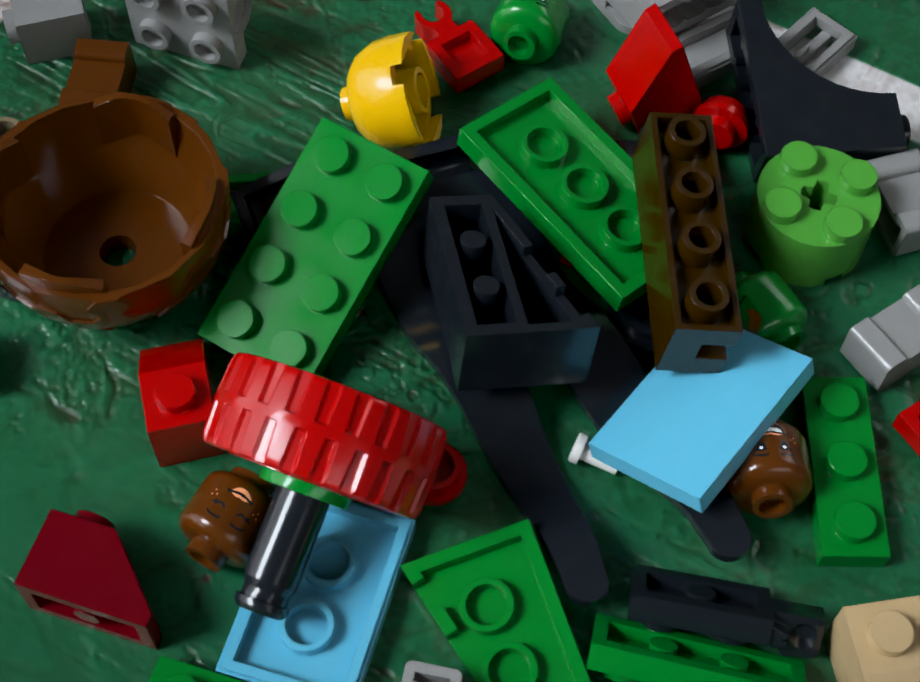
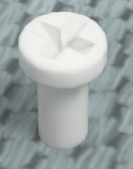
[568,432,617,475]

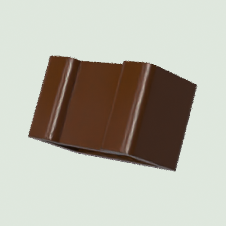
[58,38,137,105]

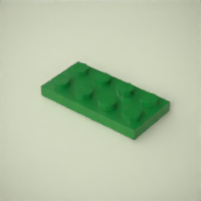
[457,77,647,312]
[197,117,434,376]

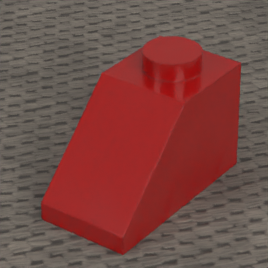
[606,3,703,134]
[138,338,225,467]

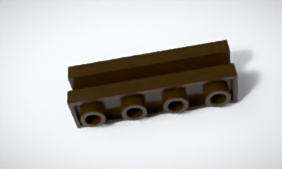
[632,112,743,373]

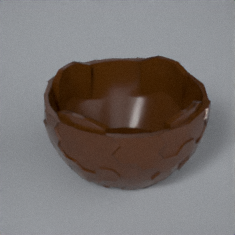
[0,92,231,330]

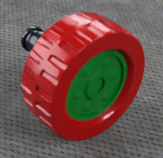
[202,352,447,620]

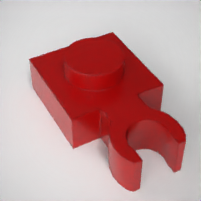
[415,0,504,94]

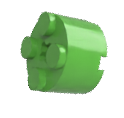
[744,141,881,287]

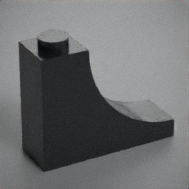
[726,0,911,183]

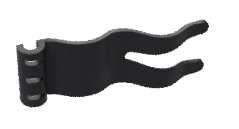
[377,135,751,606]

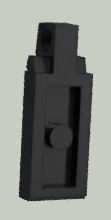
[627,564,826,658]

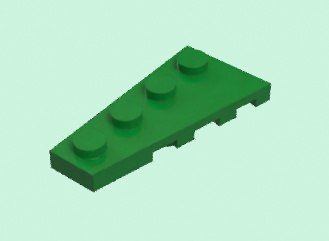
[400,518,591,682]

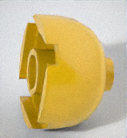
[340,31,442,151]

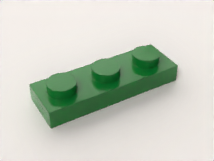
[797,377,891,567]
[586,613,807,682]

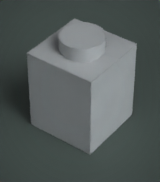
[2,0,93,65]

